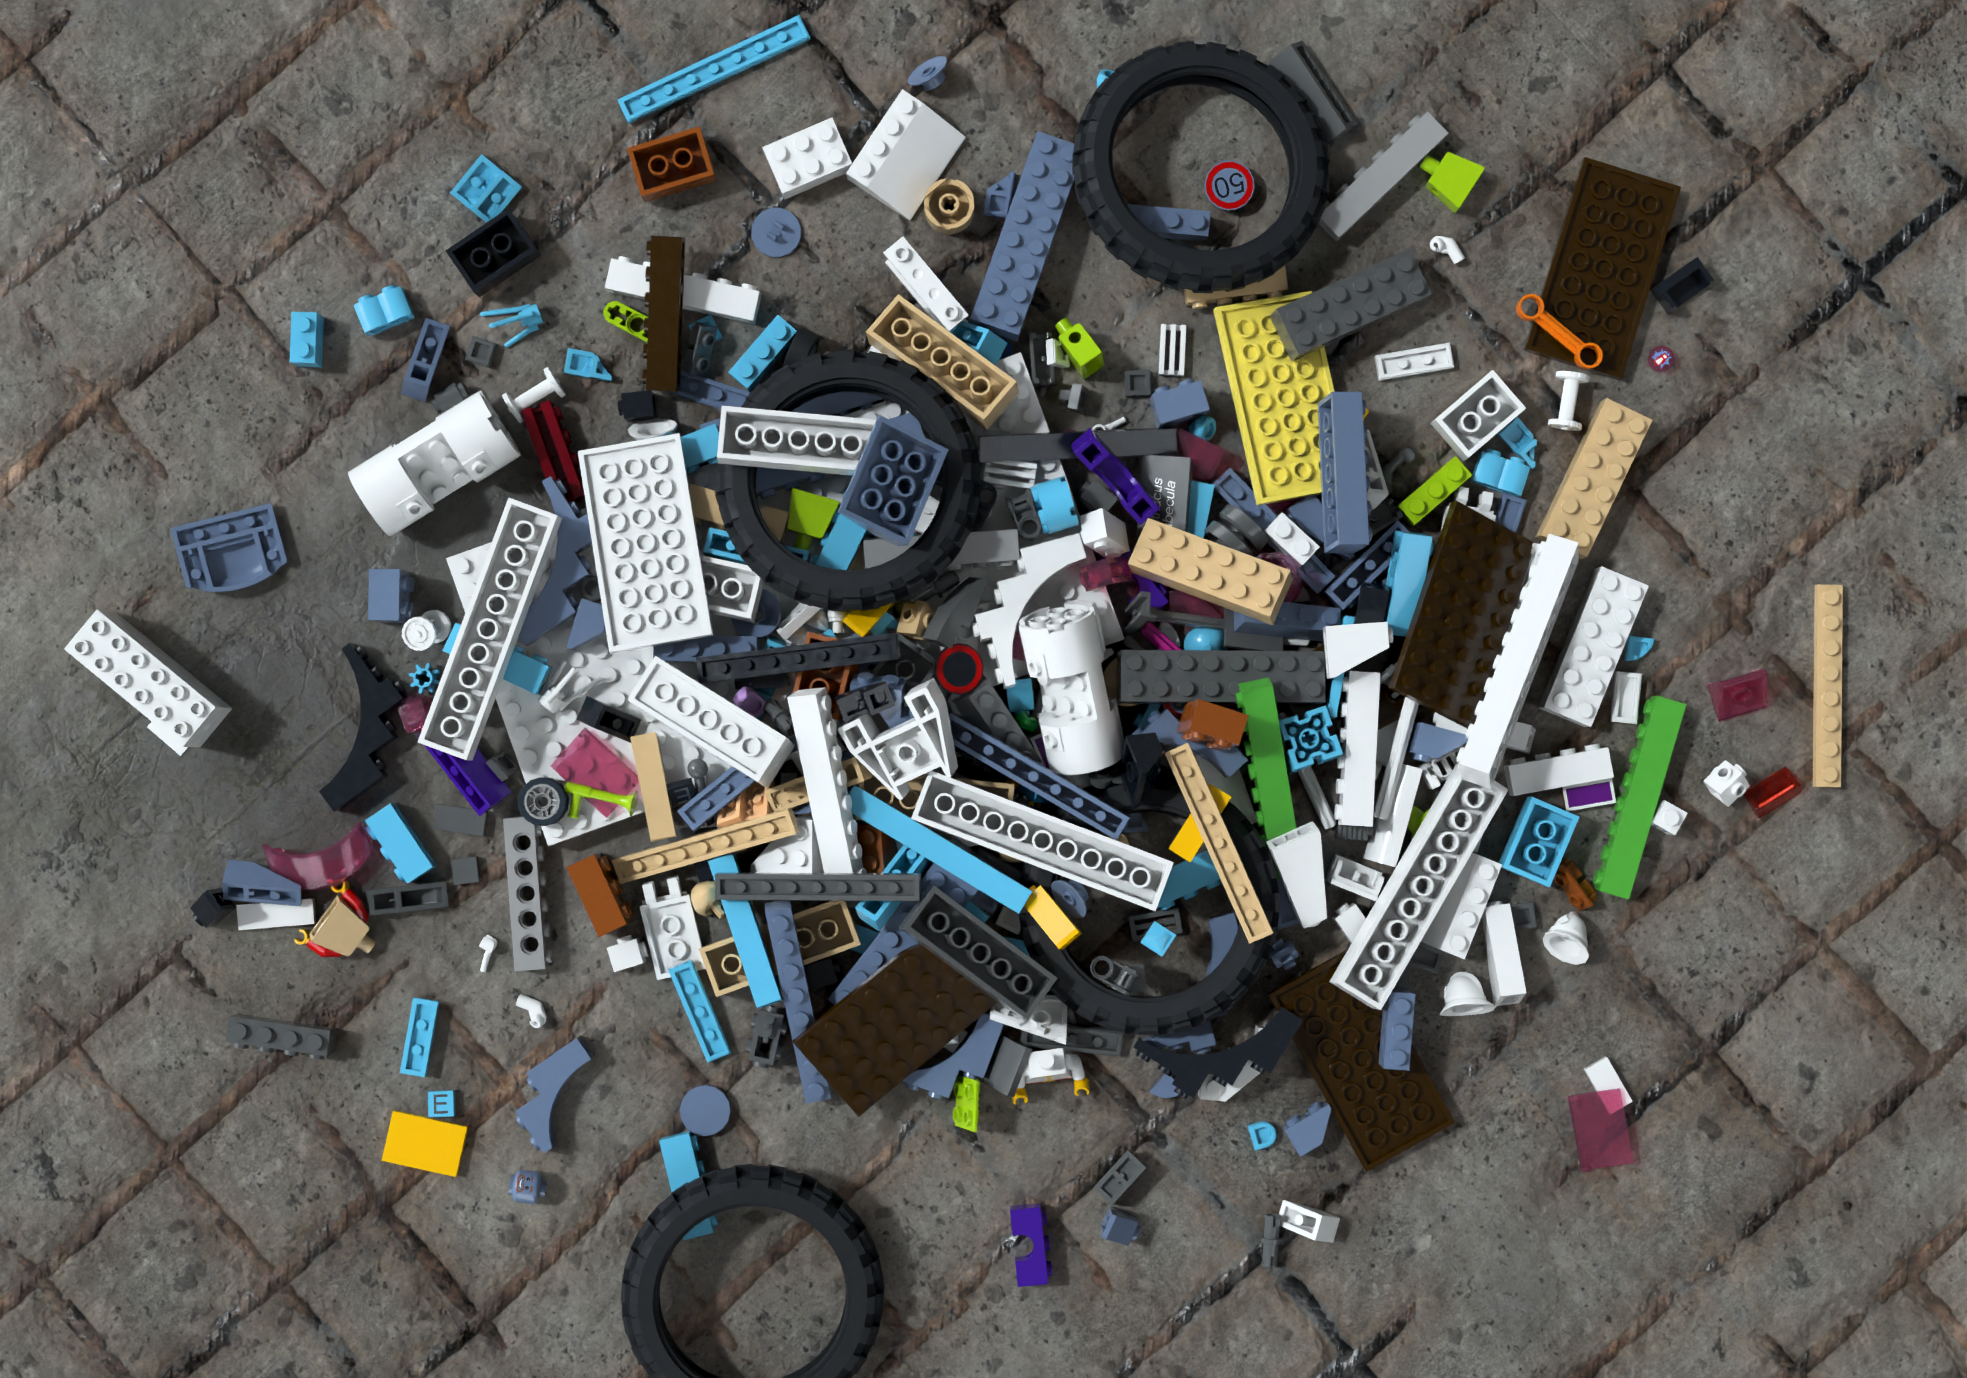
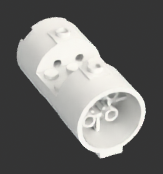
[348,391,521,537]
[1019,600,1125,775]

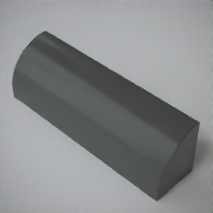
[1270,41,1357,144]

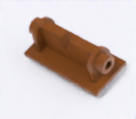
[1554,858,1598,911]

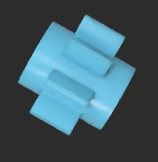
[409,663,441,694]

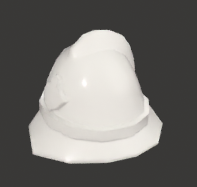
[628,418,678,441]
[1543,911,1589,965]
[1440,972,1496,1016]

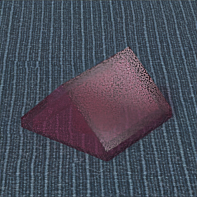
[1707,669,1767,721]

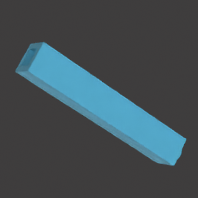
[708,853,784,1009]

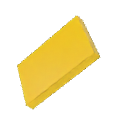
[381,1110,469,1177]

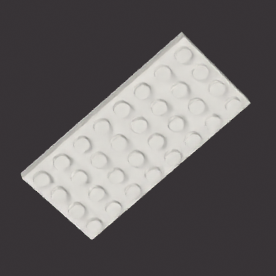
[578,433,713,654]

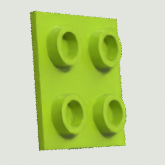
[953,1075,981,1132]

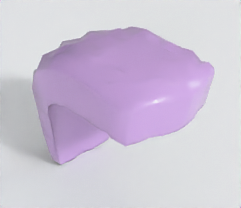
[732,687,767,718]

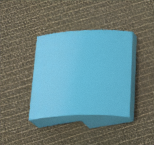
[450,154,522,223]

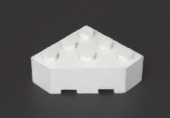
[751,815,824,873]

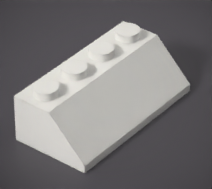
[1421,853,1502,959]

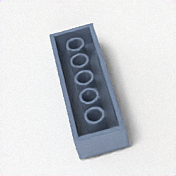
[1317,392,1372,553]

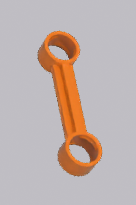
[1516,294,1603,370]

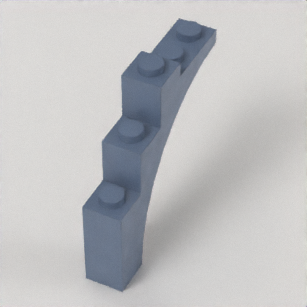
[518,476,592,646]
[1142,912,1238,1054]

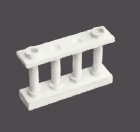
[883,237,969,332]

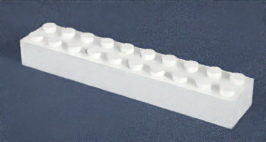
[418,498,562,761]
[1456,534,1579,789]
[1329,763,1509,1010]
[911,771,1174,911]

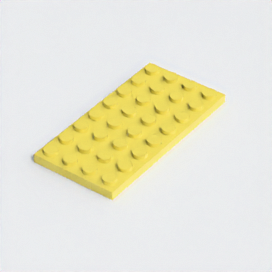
[1213,291,1334,506]

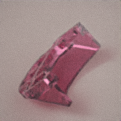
[262,822,373,890]

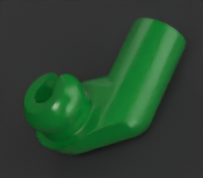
[1014,711,1038,736]

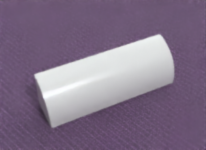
[1363,764,1423,867]

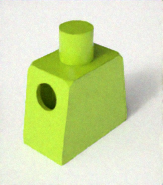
[1419,152,1485,213]
[1055,318,1104,380]
[787,488,841,551]

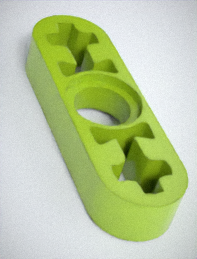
[603,301,648,343]

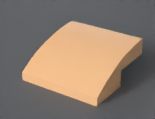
[717,780,775,827]

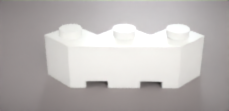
[1198,1025,1265,1102]

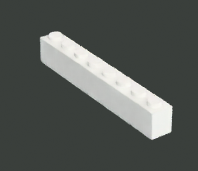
[787,687,867,873]

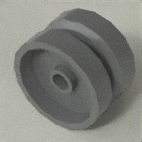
[1204,504,1269,557]

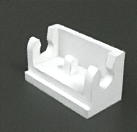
[1324,854,1385,901]

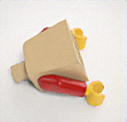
[295,878,376,957]

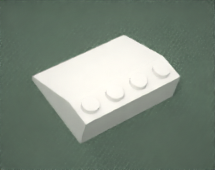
[846,89,966,221]

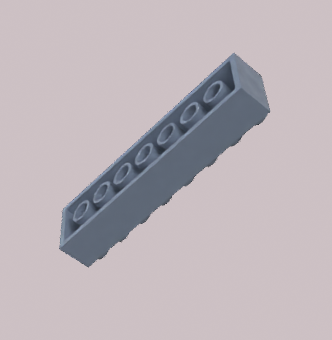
[970,131,1075,342]
[828,836,995,1005]

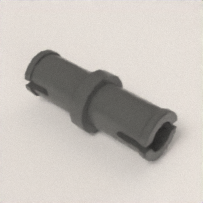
[764,699,796,739]
[1261,1213,1281,1267]

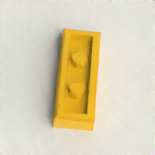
[1169,783,1231,862]

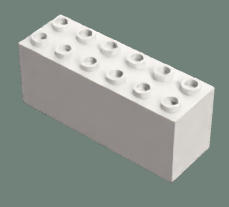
[64,609,232,747]
[627,656,795,789]

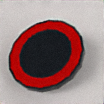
[934,643,984,695]

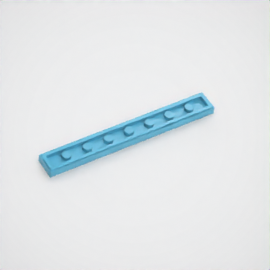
[617,15,811,124]
[848,785,1032,914]

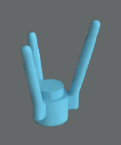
[480,303,543,348]

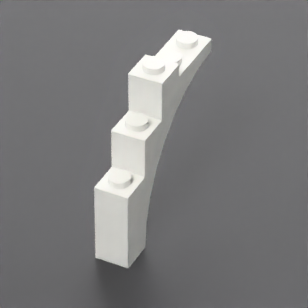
[971,533,1086,689]

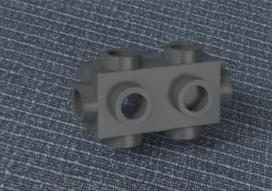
[745,1005,789,1068]

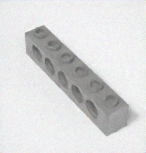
[503,817,553,971]

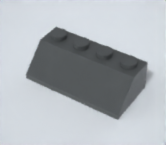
[945,674,1042,781]

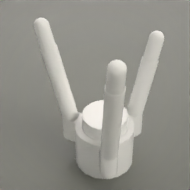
[538,660,603,713]

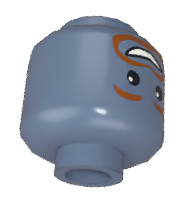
[508,1169,547,1204]

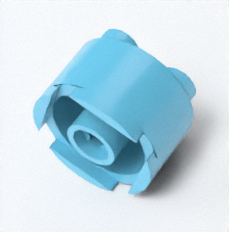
[1031,476,1079,534]

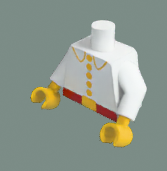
[1012,1048,1089,1105]

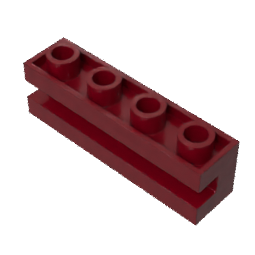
[521,400,585,502]

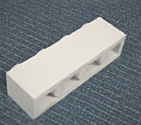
[1504,743,1614,796]

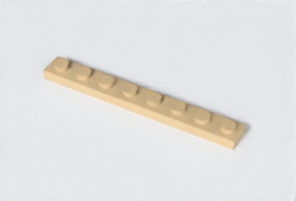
[1813,584,1843,787]
[1165,743,1274,944]
[612,807,800,884]

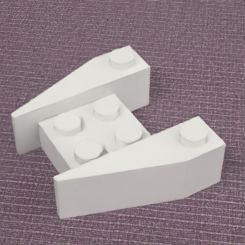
[837,678,958,800]

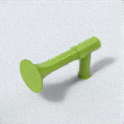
[565,781,638,819]

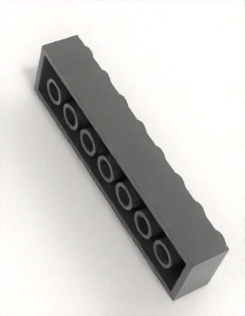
[1117,650,1325,705]

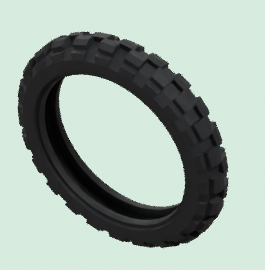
[1072,41,1330,294]
[716,349,981,612]
[1019,774,1280,1035]
[621,1164,884,1378]

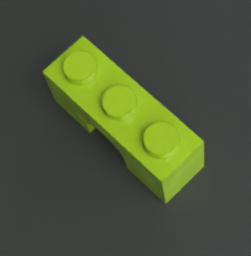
[1396,456,1472,527]

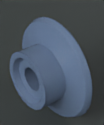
[908,56,947,91]
[1051,880,1088,919]

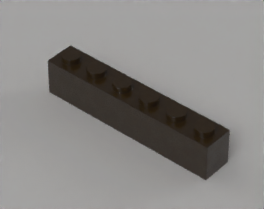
[642,236,685,392]

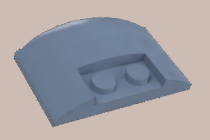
[170,503,287,592]

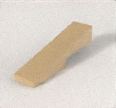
[630,732,677,842]
[764,757,873,812]

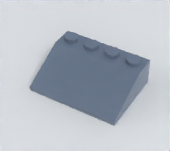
[838,415,949,546]

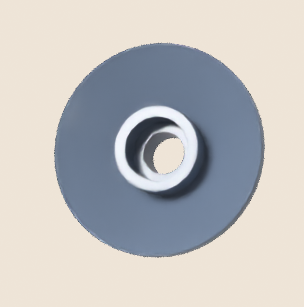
[731,589,781,639]

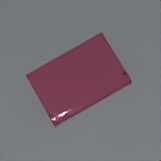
[551,727,639,818]
[1568,1088,1634,1172]

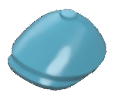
[1184,626,1228,651]

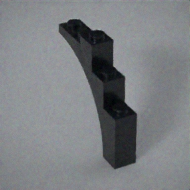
[319,643,408,812]
[1133,1007,1303,1100]

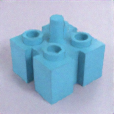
[1279,705,1343,774]

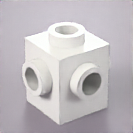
[1704,760,1750,807]

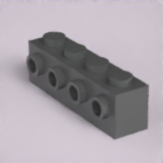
[225,1014,337,1059]

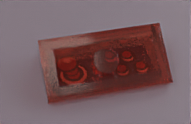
[1743,766,1801,818]

